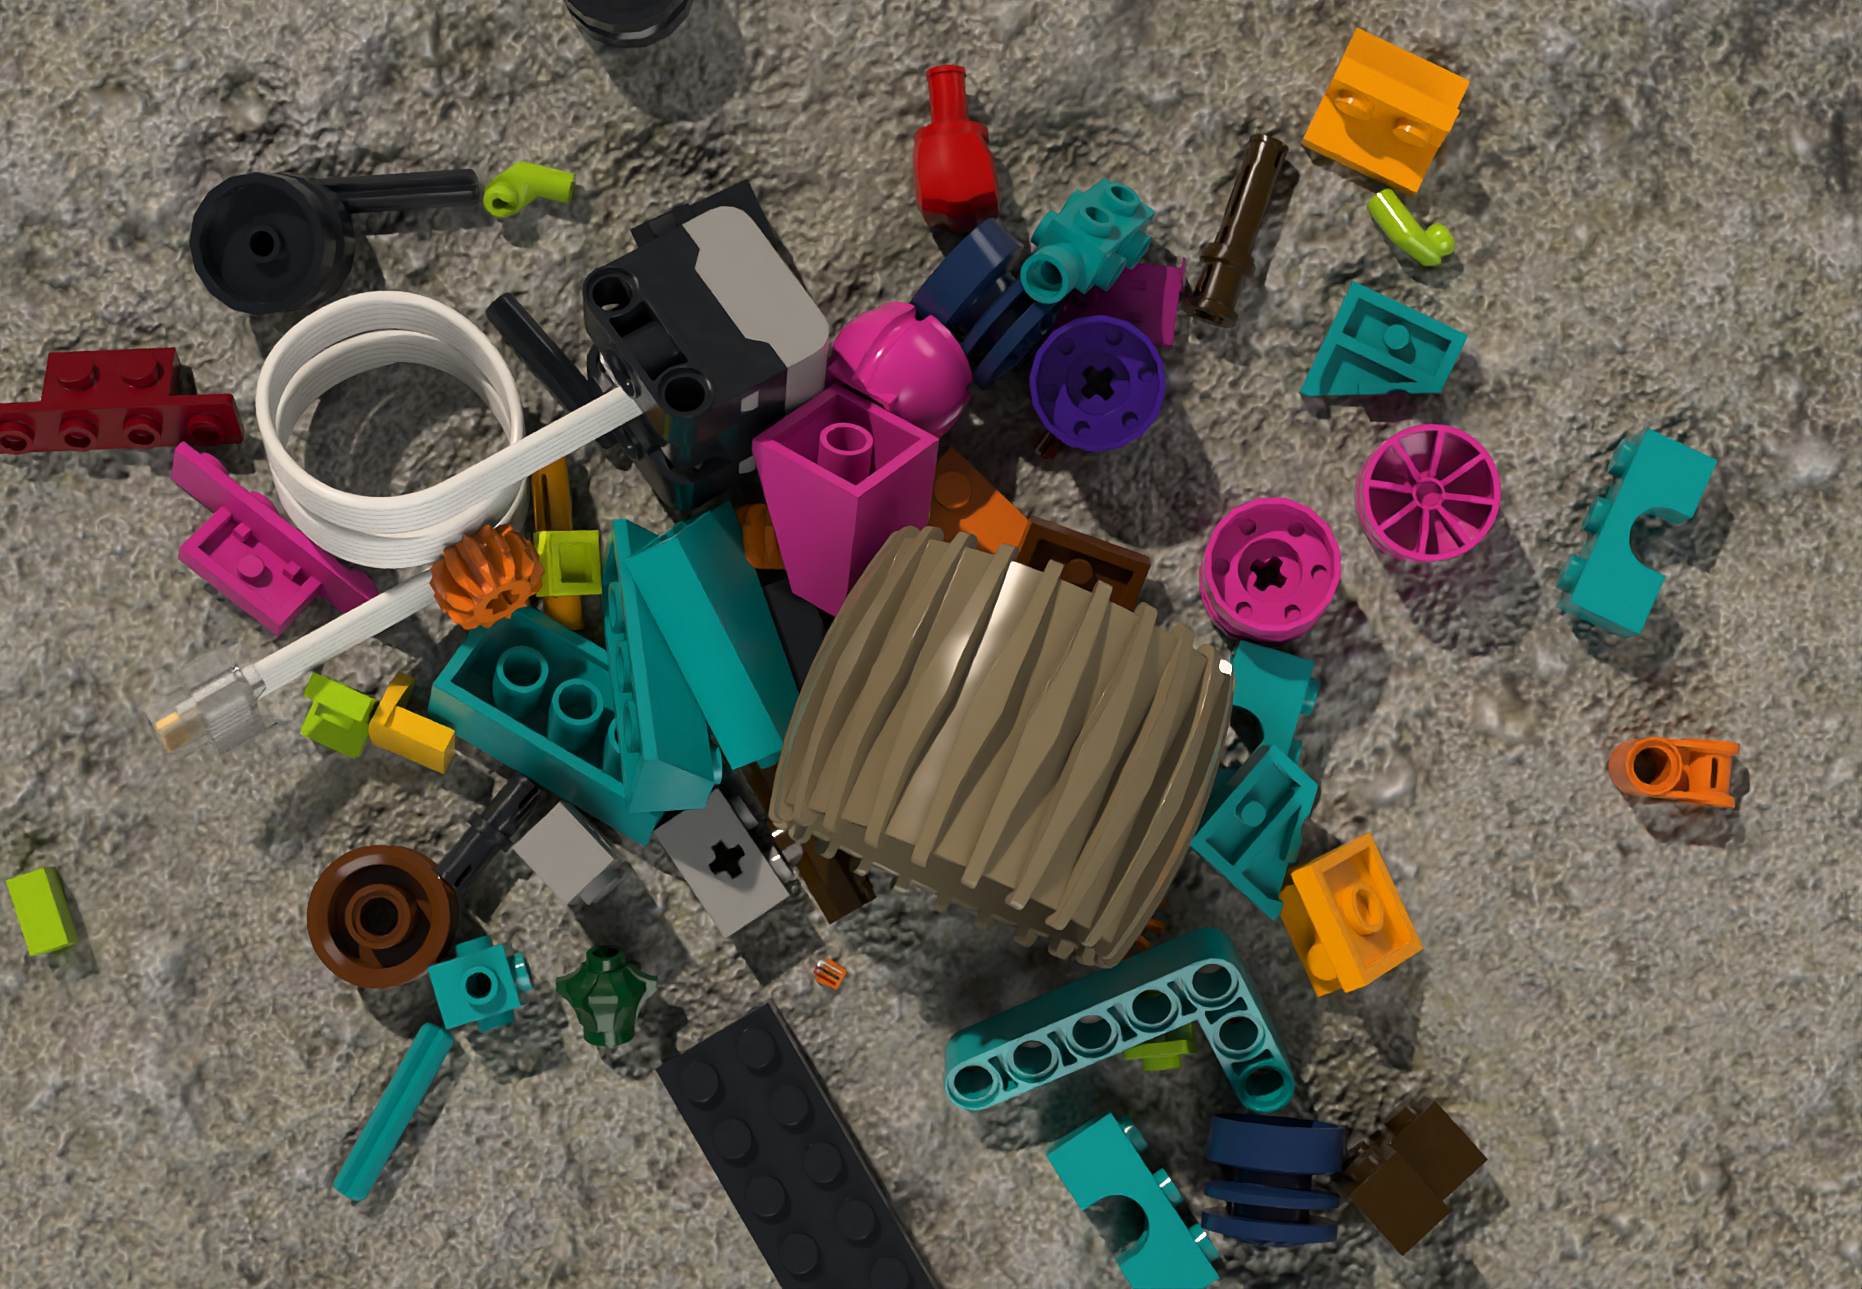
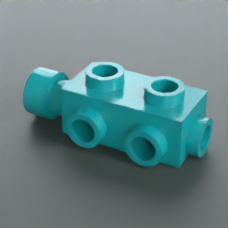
[1020,177,1156,304]

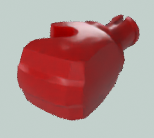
[913,65,1000,234]

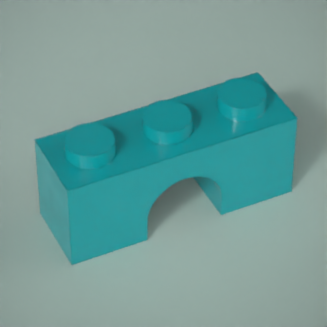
[1555,428,1718,639]
[1205,640,1320,808]
[1044,1108,1220,1289]

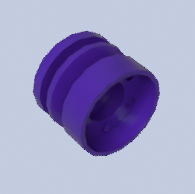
[1029,315,1166,452]

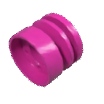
[1199,498,1341,647]

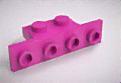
[171,441,380,637]

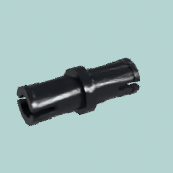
[433,770,547,895]

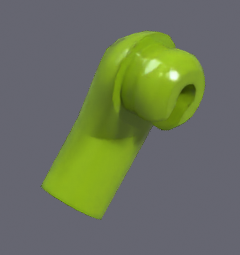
[483,161,576,219]
[1366,188,1455,266]

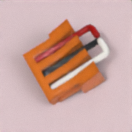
[813,958,847,990]

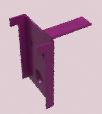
[1052,257,1187,350]

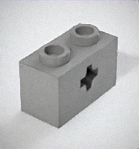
[653,788,795,939]
[512,802,627,905]

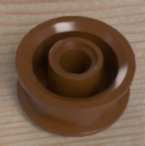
[307,845,459,989]

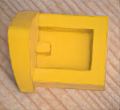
[368,671,455,774]

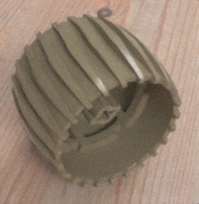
[768,526,1236,969]

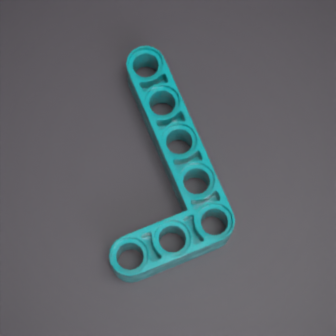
[944,927,1295,1113]

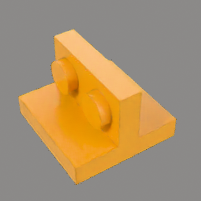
[1300,27,1470,198]
[1278,832,1424,997]

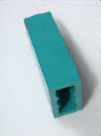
[624,499,799,770]

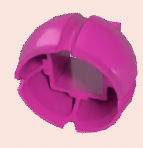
[824,301,973,439]

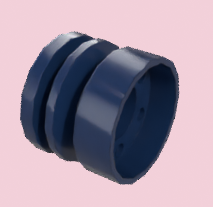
[909,218,1074,390]
[1201,1113,1345,1248]

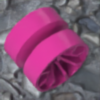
[1354,424,1501,563]

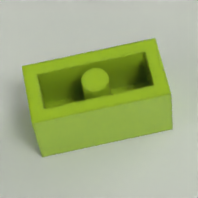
[5,867,79,957]

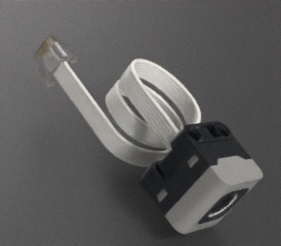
[142,206,829,765]

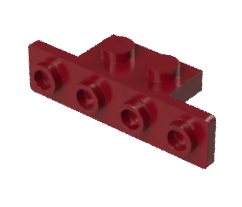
[0,347,245,455]

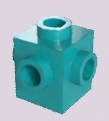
[427,934,534,1033]

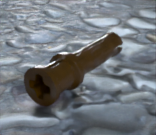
[1182,134,1289,328]

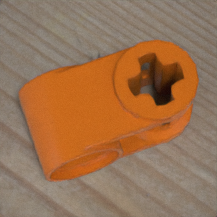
[1608,737,1740,808]

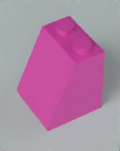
[752,383,939,617]

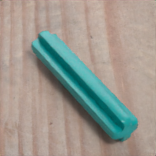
[333,1022,454,1202]

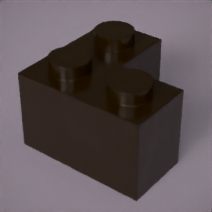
[1331,1096,1488,1256]

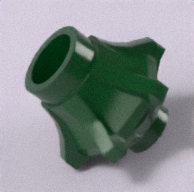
[555,945,658,1047]

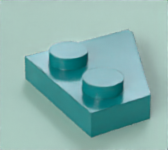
[1299,281,1468,396]
[1189,739,1318,921]

